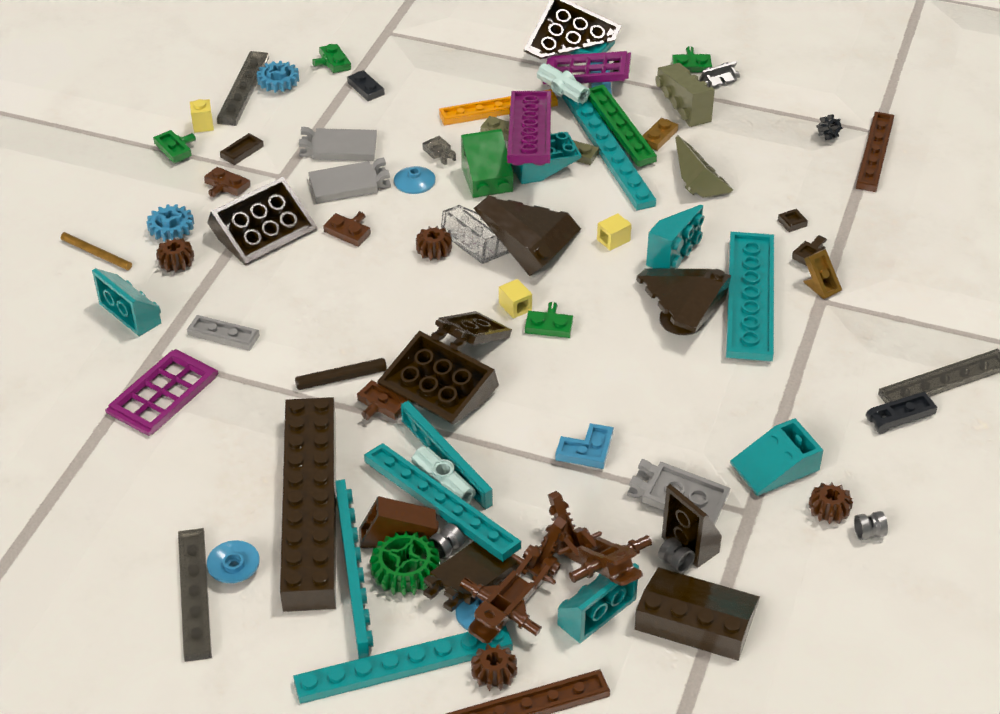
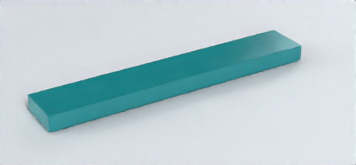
[401,401,493,510]

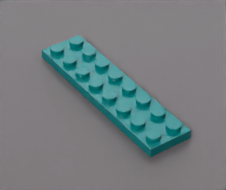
[726,231,774,361]

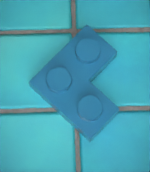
[555,423,614,469]

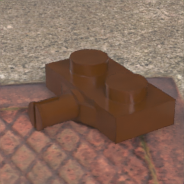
[204,167,251,198]
[323,211,371,247]
[357,380,408,420]

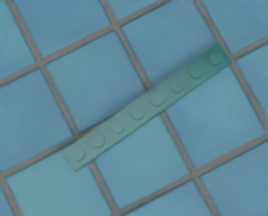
[364,443,521,562]
[335,479,374,659]
[293,625,513,704]

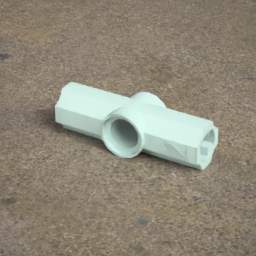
[537,63,590,104]
[411,446,476,504]

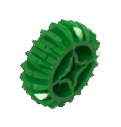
[369,531,441,596]

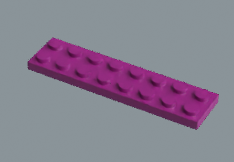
[507,91,551,165]

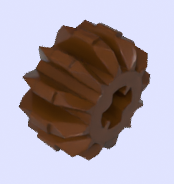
[416,226,452,261]
[156,237,194,272]
[808,482,853,525]
[471,644,517,692]

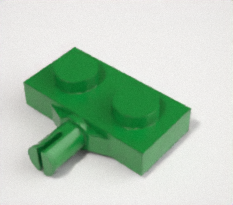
[312,44,351,73]
[672,46,712,73]
[153,130,196,163]
[525,302,573,338]

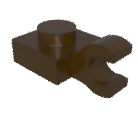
[792,235,827,266]

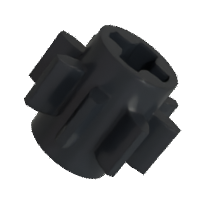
[816,114,843,140]

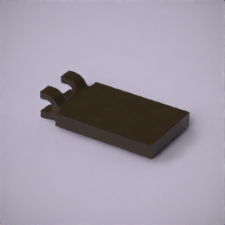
[431,311,512,351]
[423,541,520,612]

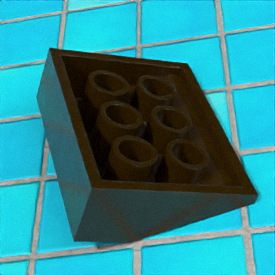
[207,177,318,265]
[377,330,499,425]
[634,567,760,661]

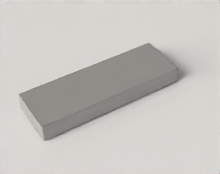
[187,315,260,351]

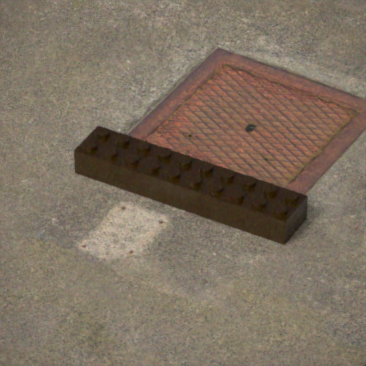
[280,397,336,612]

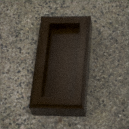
[220,133,264,166]

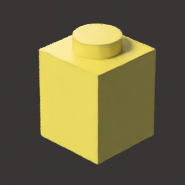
[190,99,214,133]
[597,213,632,251]
[499,279,532,319]

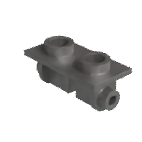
[698,61,740,88]

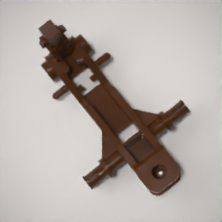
[548,491,652,586]
[460,516,567,644]

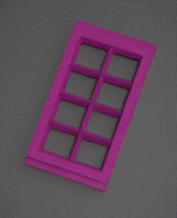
[543,51,631,86]
[105,349,219,436]

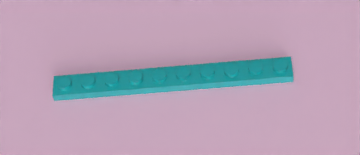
[561,94,656,211]

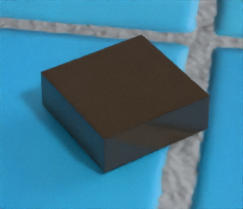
[778,209,808,232]

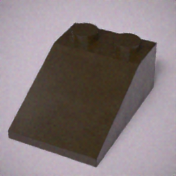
[661,484,722,568]

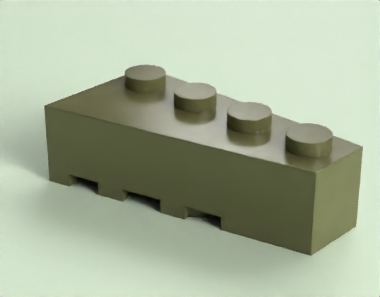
[655,63,715,127]

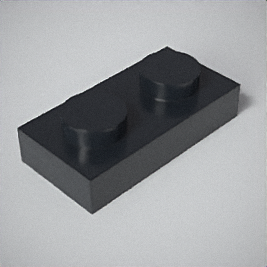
[347,70,385,101]

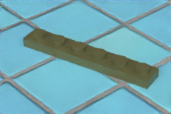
[480,116,599,165]

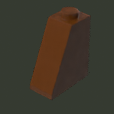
[359,496,439,549]

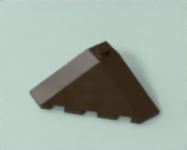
[524,0,621,59]
[473,195,581,276]
[636,268,731,332]

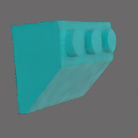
[92,268,161,337]
[557,563,639,643]

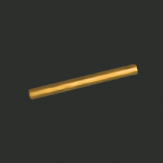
[60,232,132,270]

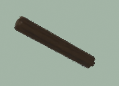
[295,358,387,390]

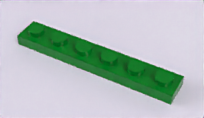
[588,84,657,167]

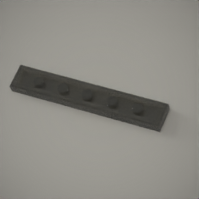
[217,51,269,126]
[878,348,1000,403]
[178,528,212,662]

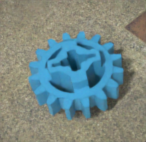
[257,61,299,93]
[146,204,194,241]

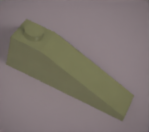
[675,135,733,198]

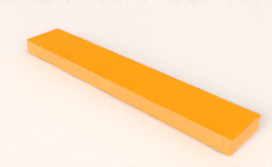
[439,89,558,126]

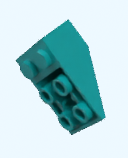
[510,132,582,184]
[646,204,705,269]
[730,418,823,496]

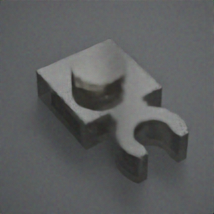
[422,136,456,165]

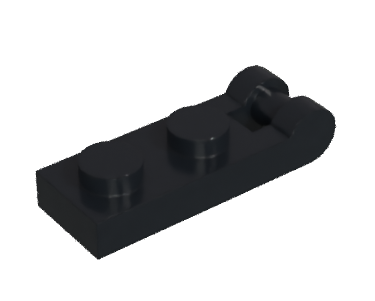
[865,391,938,434]

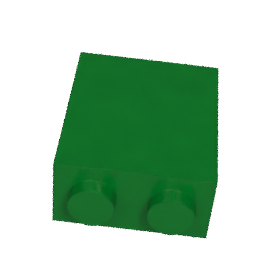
[461,129,513,198]

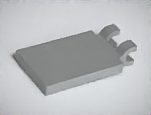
[299,127,377,161]
[308,157,391,204]
[627,459,731,525]

